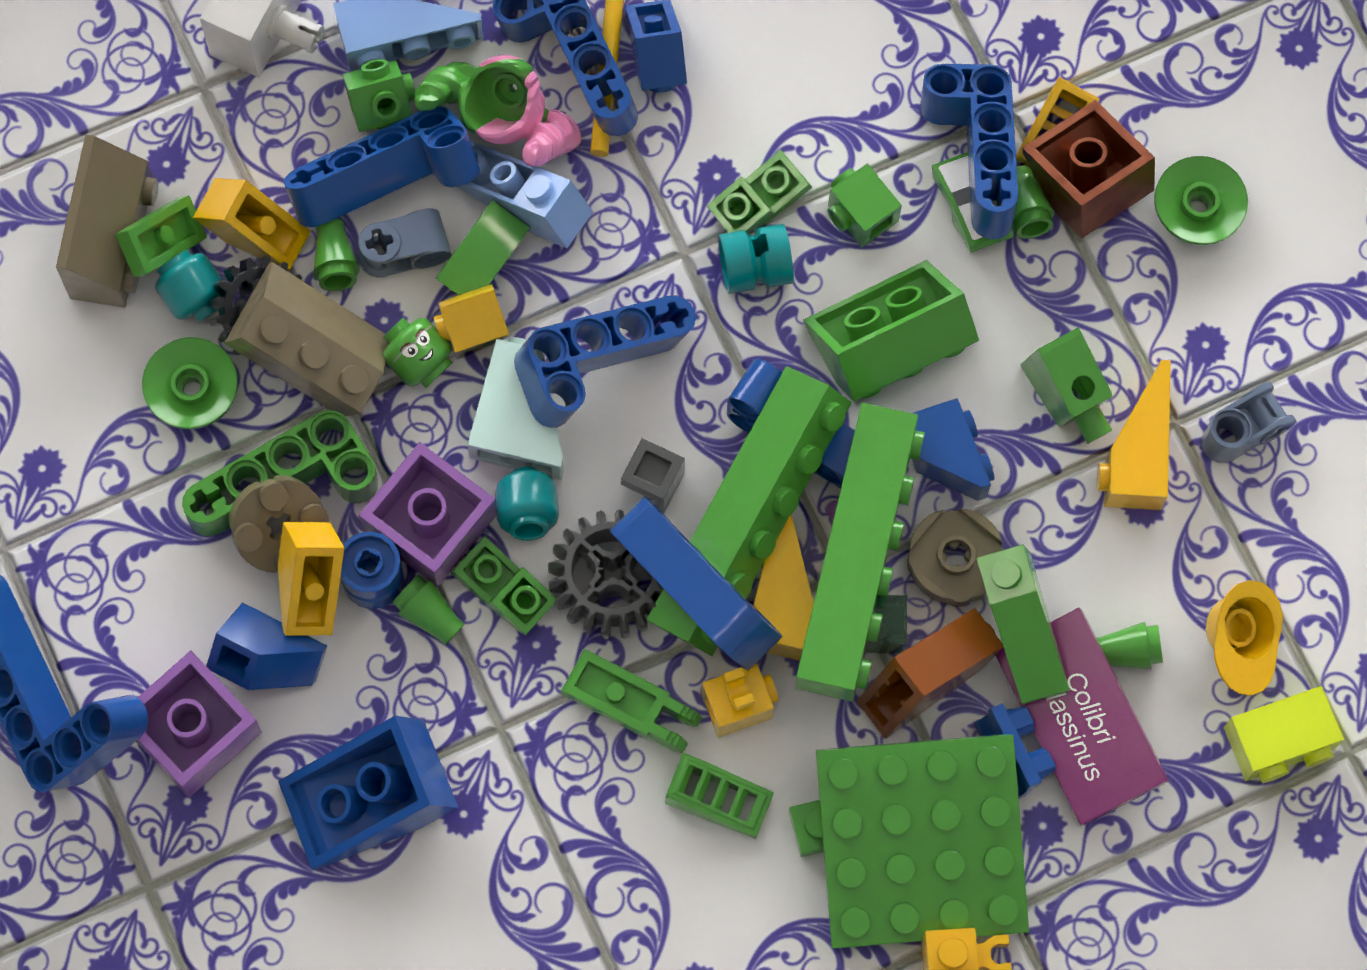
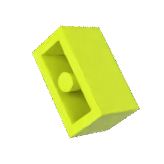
[1224,686,1344,783]

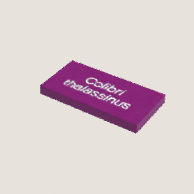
[996,607,1170,826]

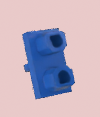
[974,703,1056,799]

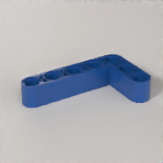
[0,575,148,793]

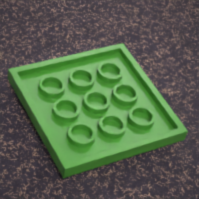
[815,734,1029,948]

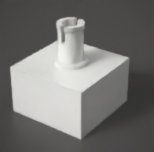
[200,0,324,78]

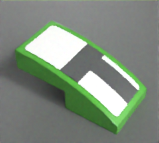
[932,152,1014,253]

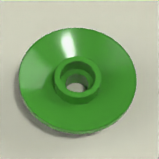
[1154,156,1248,245]
[142,337,238,429]

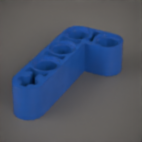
[492,0,638,136]
[920,64,1018,239]
[283,106,480,227]
[514,295,696,428]
[726,359,909,489]
[610,496,783,671]

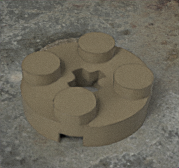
[229,475,329,573]
[907,508,1003,607]

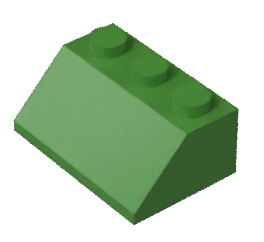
[803,260,979,402]

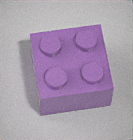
[359,442,497,588]
[136,650,262,798]

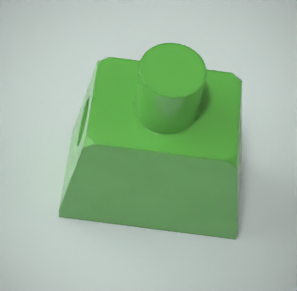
[1020,327,1112,444]

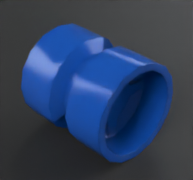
[340,531,404,609]

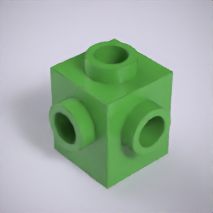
[342,59,415,132]

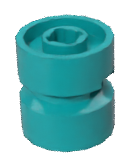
[718,224,794,294]

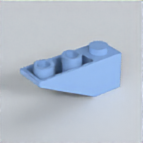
[333,0,483,71]
[458,140,593,248]

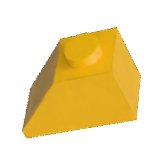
[193,178,311,271]
[277,522,344,636]

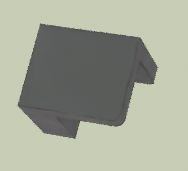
[621,438,685,514]

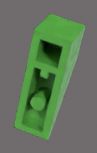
[977,544,1070,705]

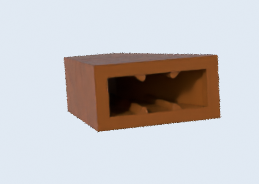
[856,608,1003,739]

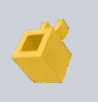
[701,663,779,738]
[921,928,1012,970]

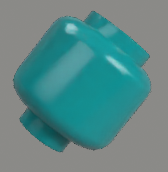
[155,250,224,323]
[495,466,559,541]

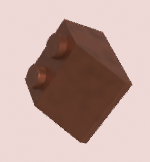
[1022,100,1155,239]

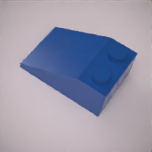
[278,716,459,870]

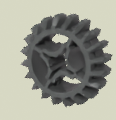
[548,509,663,639]

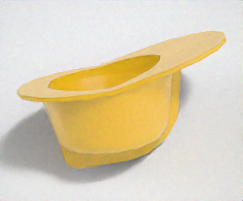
[1205,580,1283,696]

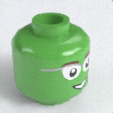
[383,318,453,388]

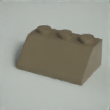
[56,134,158,308]
[224,262,389,417]

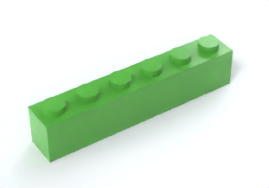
[646,366,852,656]
[796,402,925,702]

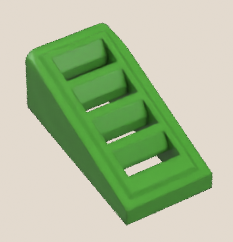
[665,753,774,839]

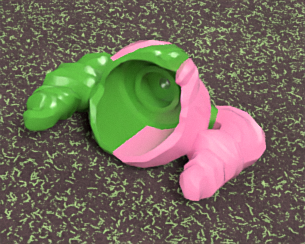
[415,55,581,166]

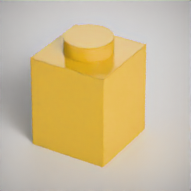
[433,284,509,353]

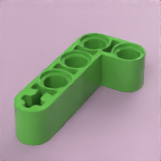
[182,410,378,536]

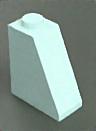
[468,337,564,480]

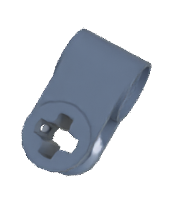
[358,208,452,278]
[1201,382,1297,463]

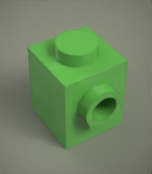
[827,163,902,248]

